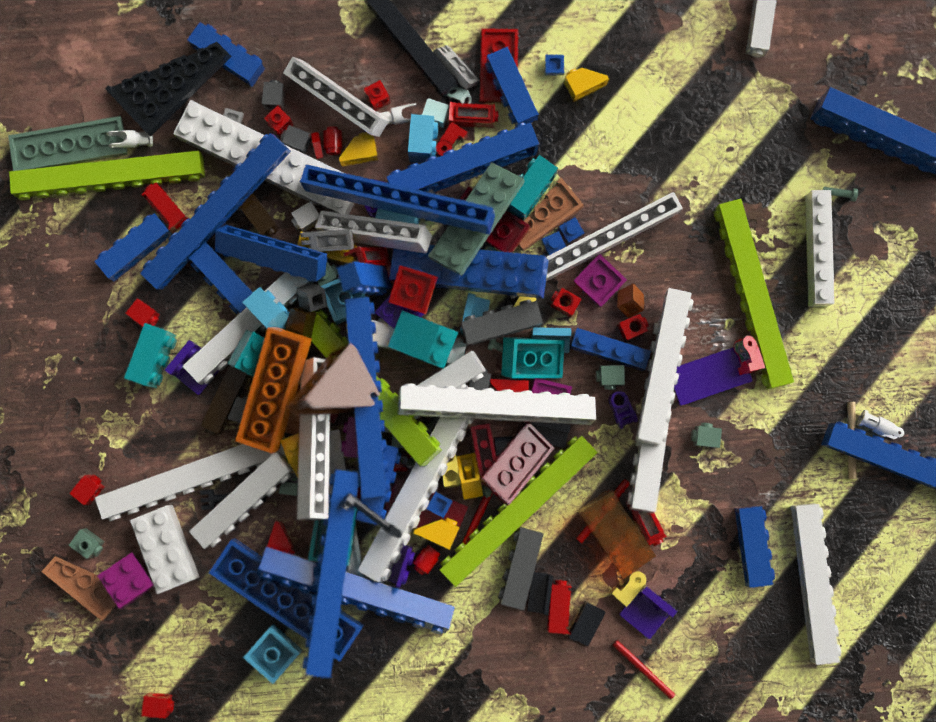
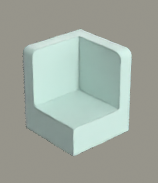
[422,99,449,128]

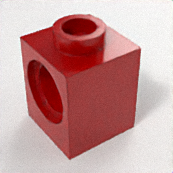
[364,80,391,111]
[264,105,294,138]
[551,288,582,318]
[125,298,160,327]
[617,314,649,342]
[69,474,105,506]
[141,692,174,719]

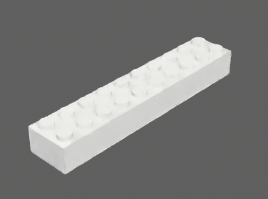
[173,100,354,215]

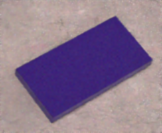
[674,347,753,406]

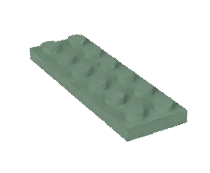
[8,116,128,171]
[428,162,525,276]

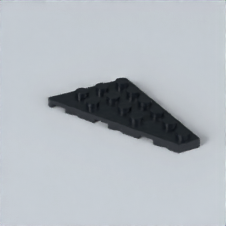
[105,42,232,137]

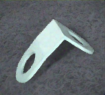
[448,87,471,104]

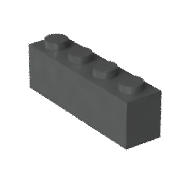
[461,299,543,346]
[498,527,544,610]

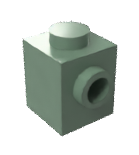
[317,261,338,286]
[596,365,625,390]
[691,423,722,448]
[68,528,105,559]

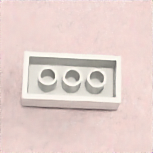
[130,505,200,594]

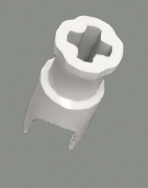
[377,103,417,125]
[107,130,153,148]
[857,410,904,439]

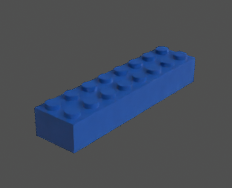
[810,87,936,174]
[386,123,539,193]
[389,245,549,299]
[209,538,364,662]

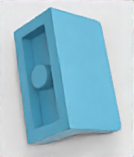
[460,293,490,333]
[532,327,571,353]

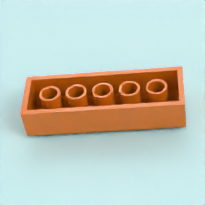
[235,327,312,454]

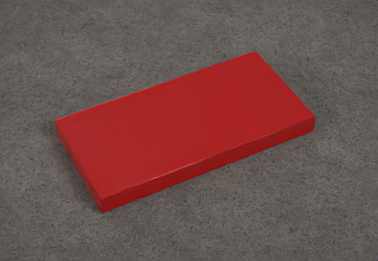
[480,29,518,103]

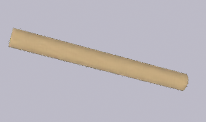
[847,402,856,479]

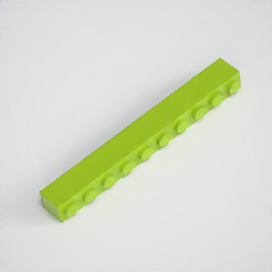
[9,151,205,200]
[714,199,794,390]
[311,309,442,466]
[440,436,598,587]

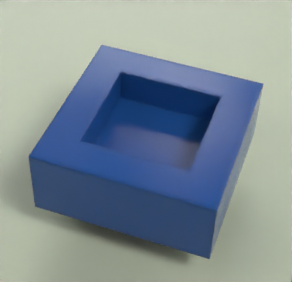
[545,55,564,75]
[558,217,585,244]
[541,231,566,256]
[427,492,452,518]

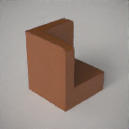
[617,283,644,318]

